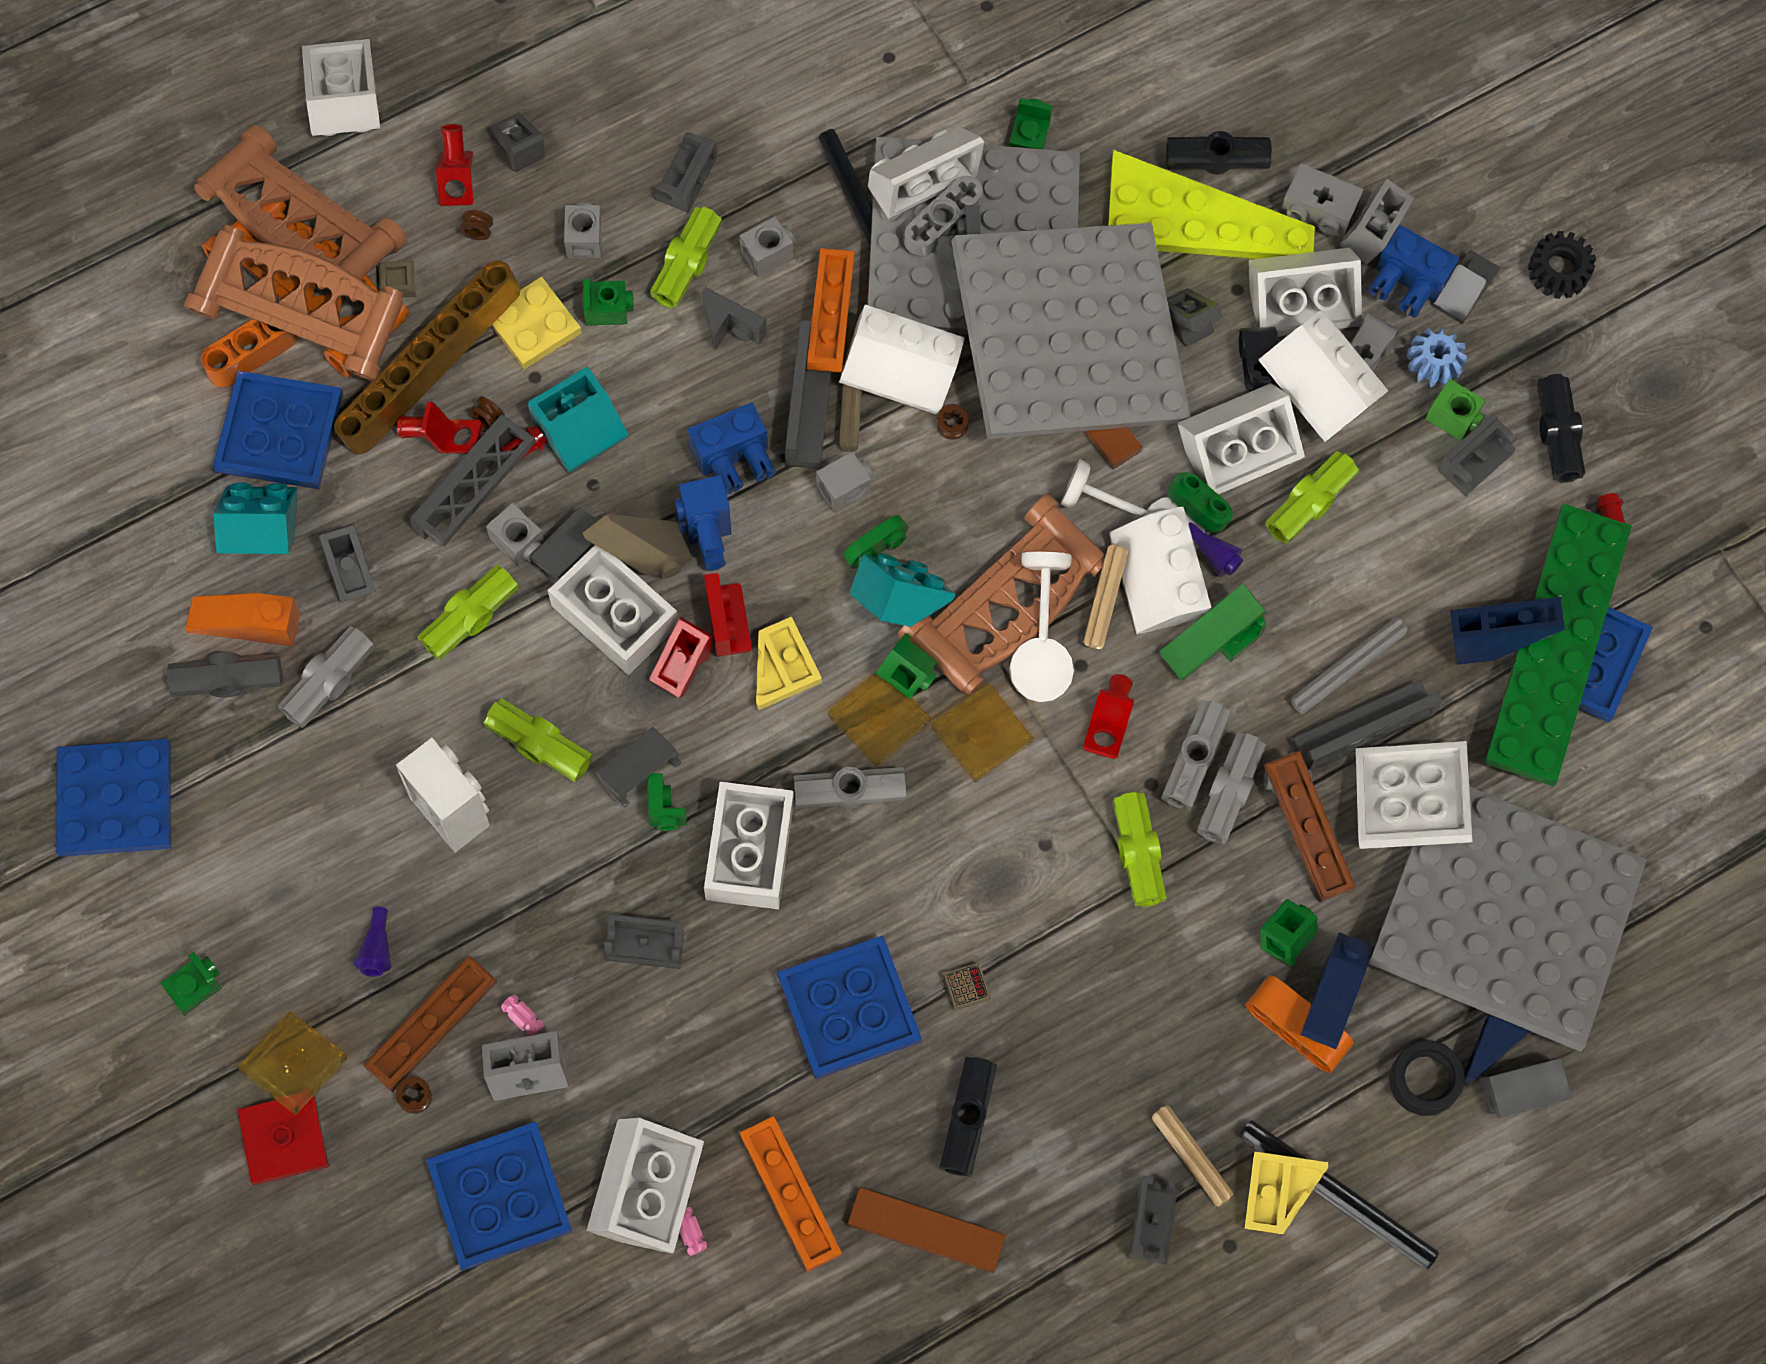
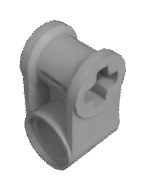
[1351,313,1399,372]

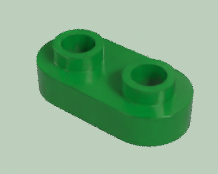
[1168,472,1233,532]
[843,515,909,569]

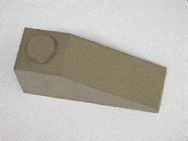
[583,514,692,578]

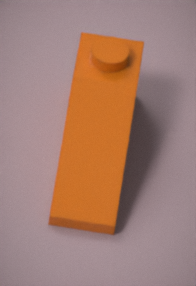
[185,593,300,646]

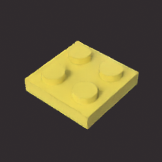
[491,276,582,370]

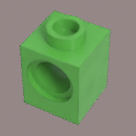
[1425,379,1486,441]

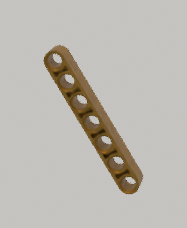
[334,260,521,455]

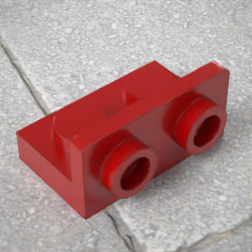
[704,573,752,657]

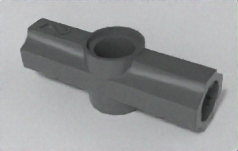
[167,652,283,698]

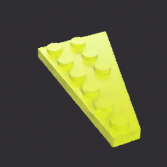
[1108,150,1315,259]

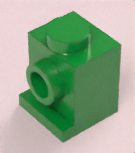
[583,279,634,326]
[876,633,938,699]
[1260,899,1318,967]

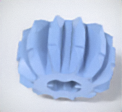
[1406,326,1467,388]

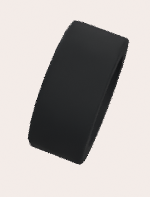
[1389,1040,1465,1116]

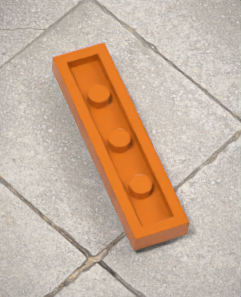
[807,248,855,372]
[740,1116,842,1273]

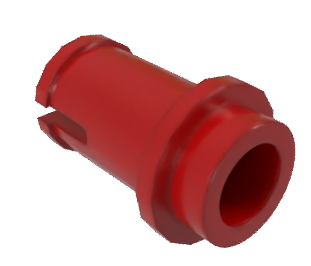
[500,425,548,460]
[1595,493,1625,523]

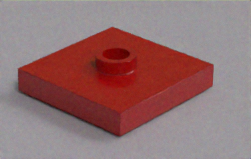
[237,1091,329,1186]

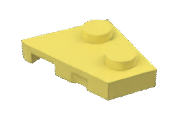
[756,617,822,711]
[1245,1151,1329,1234]

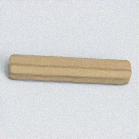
[1083,545,1128,650]
[1152,1105,1233,1207]

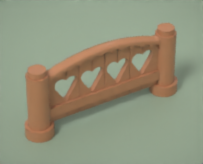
[194,124,407,280]
[183,225,404,381]
[898,493,1106,695]

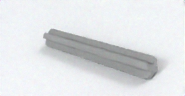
[1290,618,1408,714]

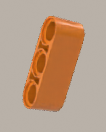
[201,319,298,387]
[1245,975,1354,1073]

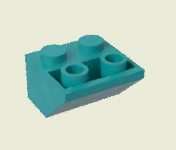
[527,366,629,473]
[213,482,298,554]
[849,553,956,627]

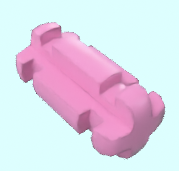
[501,994,544,1036]
[679,1207,707,1256]

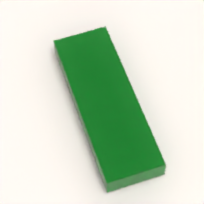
[1159,584,1267,681]

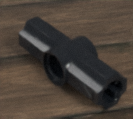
[1166,131,1272,175]
[1537,374,1585,483]
[939,1057,997,1177]

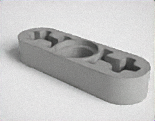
[903,176,983,255]

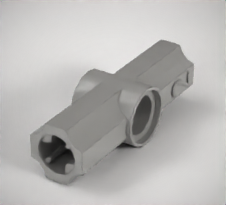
[278,626,375,728]
[1161,700,1231,811]
[1197,733,1266,844]
[793,767,906,809]

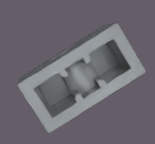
[1280,163,1364,238]
[1339,178,1414,264]
[482,1031,569,1101]

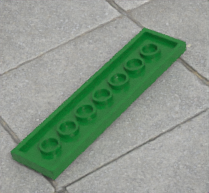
[1484,503,1632,787]

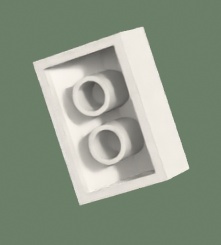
[868,127,984,219]
[1249,247,1362,337]
[839,304,965,415]
[1259,309,1388,442]
[1178,383,1305,495]
[1109,506,1211,635]
[586,1118,704,1253]

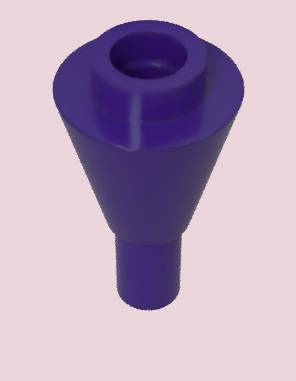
[1188,522,1243,577]
[354,907,391,977]

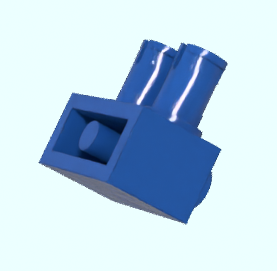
[1368,224,1460,317]
[688,402,776,495]
[674,475,732,571]

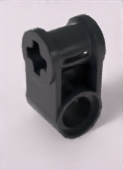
[1238,326,1278,392]

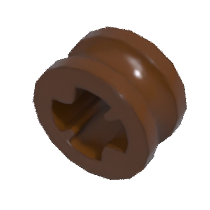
[459,210,493,240]
[469,396,505,429]
[937,404,969,440]
[396,1076,432,1114]

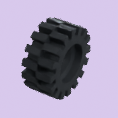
[1528,231,1596,299]

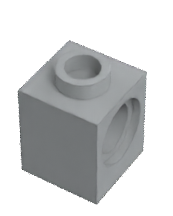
[564,202,602,259]
[739,216,796,278]
[816,451,873,513]
[486,503,544,567]

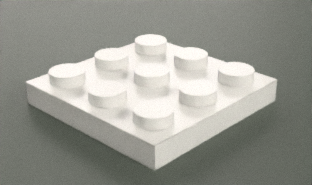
[1356,741,1473,849]

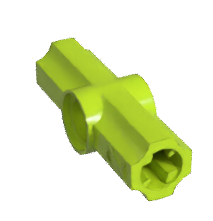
[650,206,722,309]
[1265,451,1359,545]
[418,565,519,661]
[483,698,593,783]
[1113,792,1167,907]

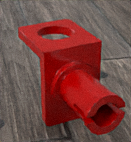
[436,124,474,206]
[397,402,483,454]
[1083,674,1134,759]

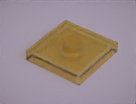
[828,672,931,767]
[931,683,1034,783]
[238,1011,348,1115]

